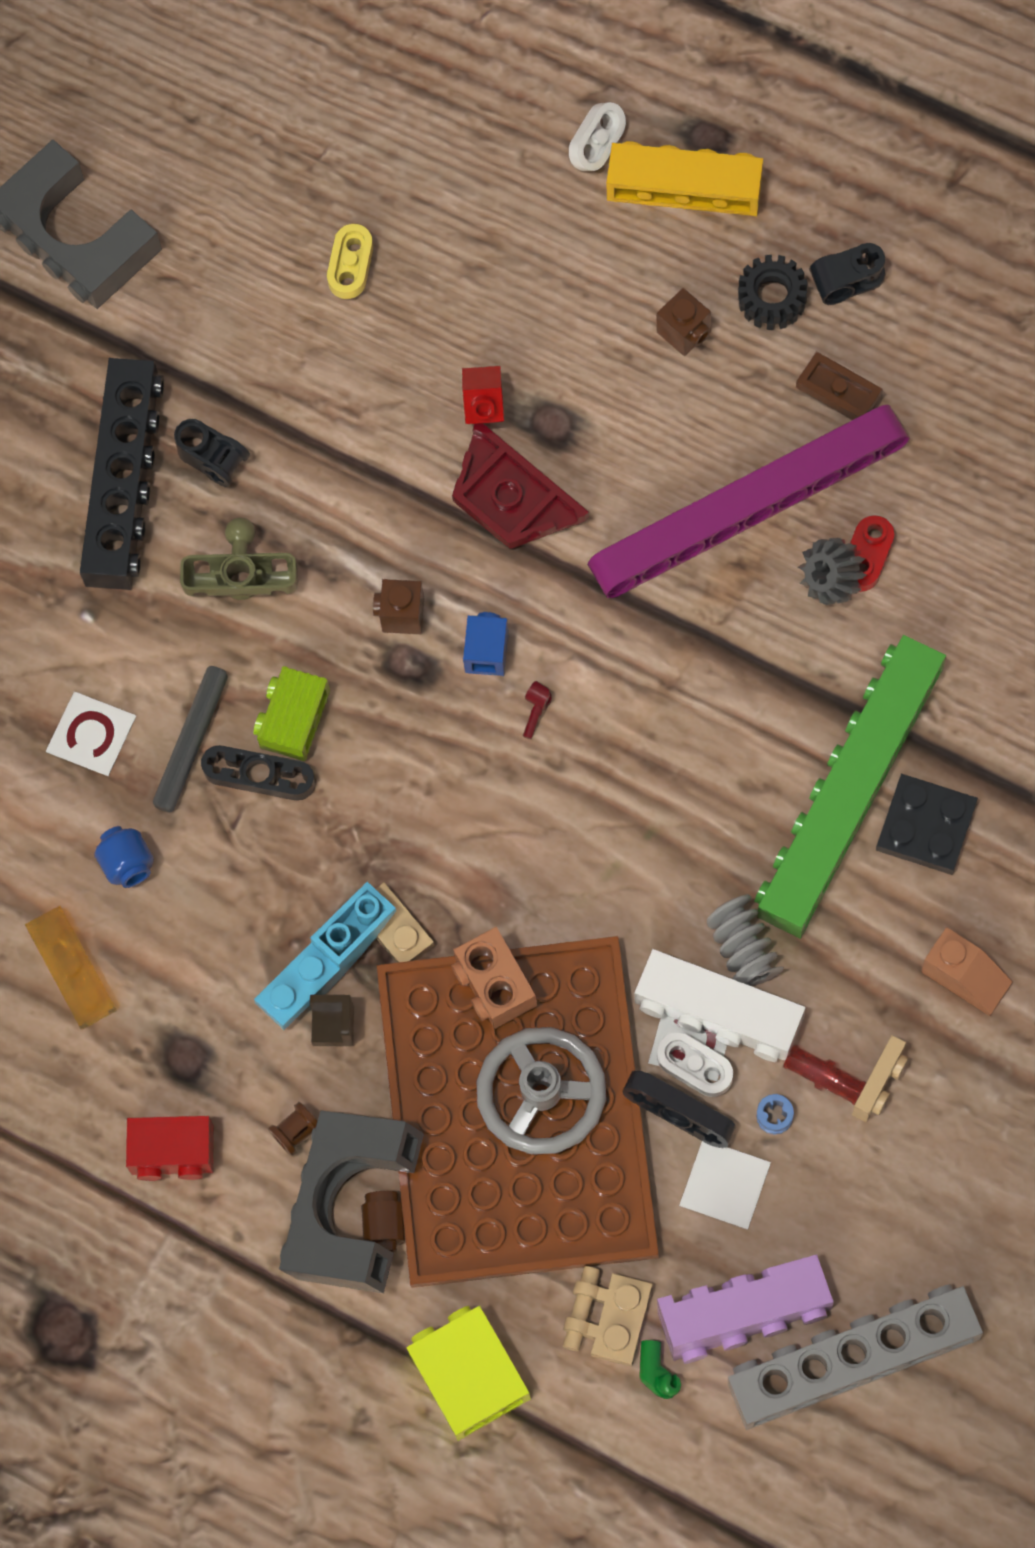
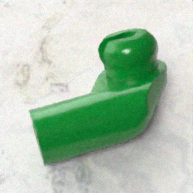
[639,1340,682,1399]

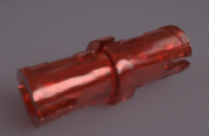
[783,1044,867,1105]

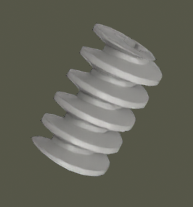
[707,894,784,986]

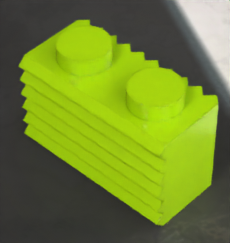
[253,666,330,761]

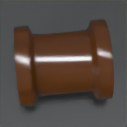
[268,1102,318,1156]

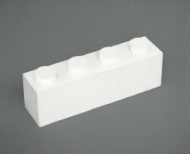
[635,949,806,1062]

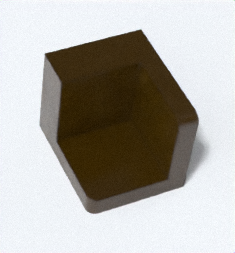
[310,995,354,1046]

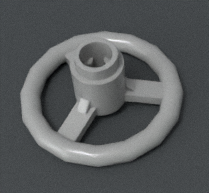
[476,1027,606,1155]

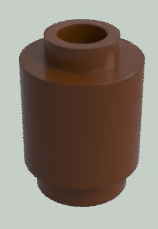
[361,1191,405,1253]

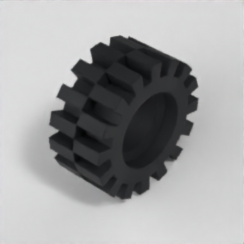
[738,254,808,330]

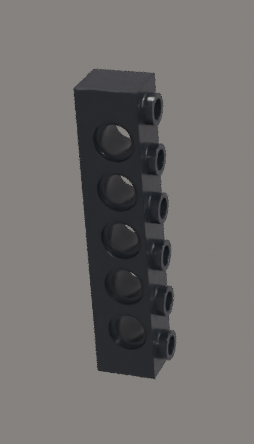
[80,358,164,590]

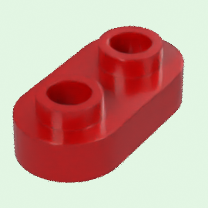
[850,515,894,592]

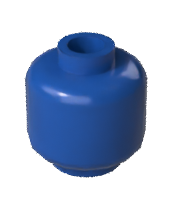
[94,826,154,888]

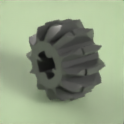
[798,537,866,605]

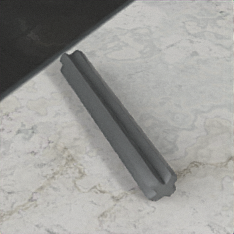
[153,666,228,813]

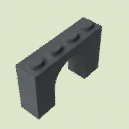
[0,140,162,309]
[279,1110,424,1294]

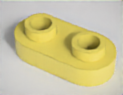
[327,224,373,299]

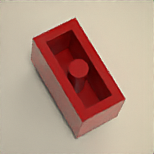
[126,1116,214,1181]

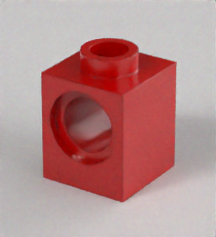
[462,366,504,424]

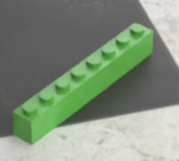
[754,635,946,939]

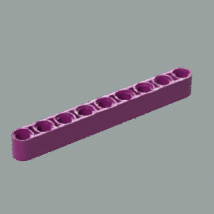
[587,404,910,598]

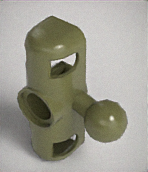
[180,517,298,600]

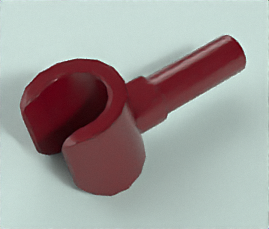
[523,681,552,740]

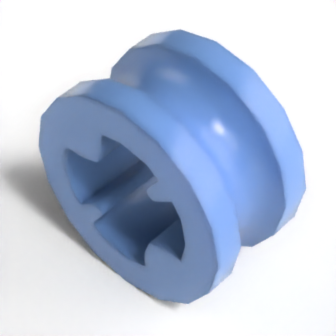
[756,1094,794,1135]

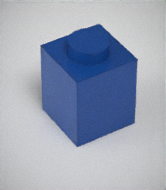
[463,612,509,676]

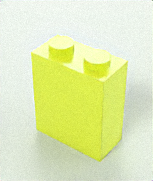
[406,1305,531,1441]

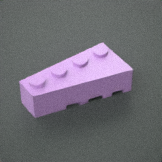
[657,1255,833,1364]

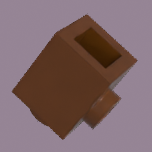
[656,288,711,357]
[373,579,425,635]

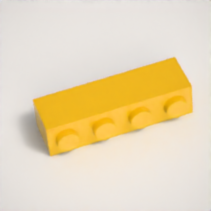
[606,141,763,216]

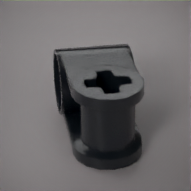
[809,243,885,305]
[174,419,250,487]

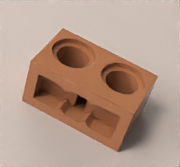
[451,927,537,1029]

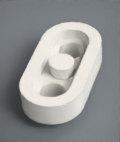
[569,102,626,171]
[657,1032,733,1097]

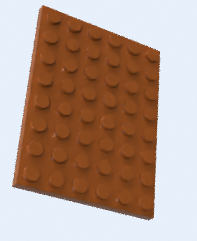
[377,936,659,1288]

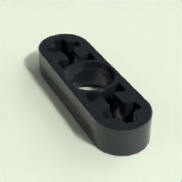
[201,745,315,801]
[622,1071,736,1148]

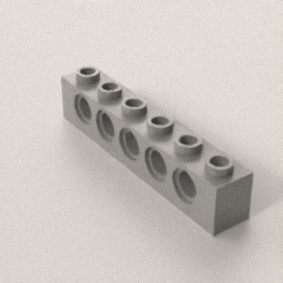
[728,1284,983,1430]

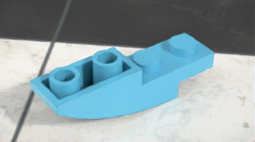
[254,882,396,1030]

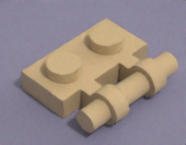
[563,1266,653,1367]

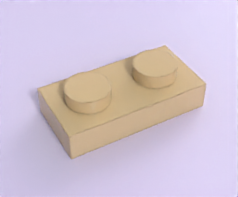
[376,883,435,963]
[852,1035,908,1122]

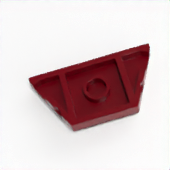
[452,423,589,549]

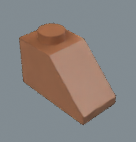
[921,927,1012,1016]

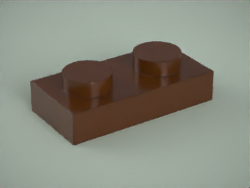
[796,351,883,420]

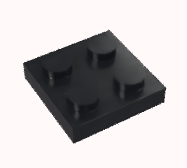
[876,773,978,875]

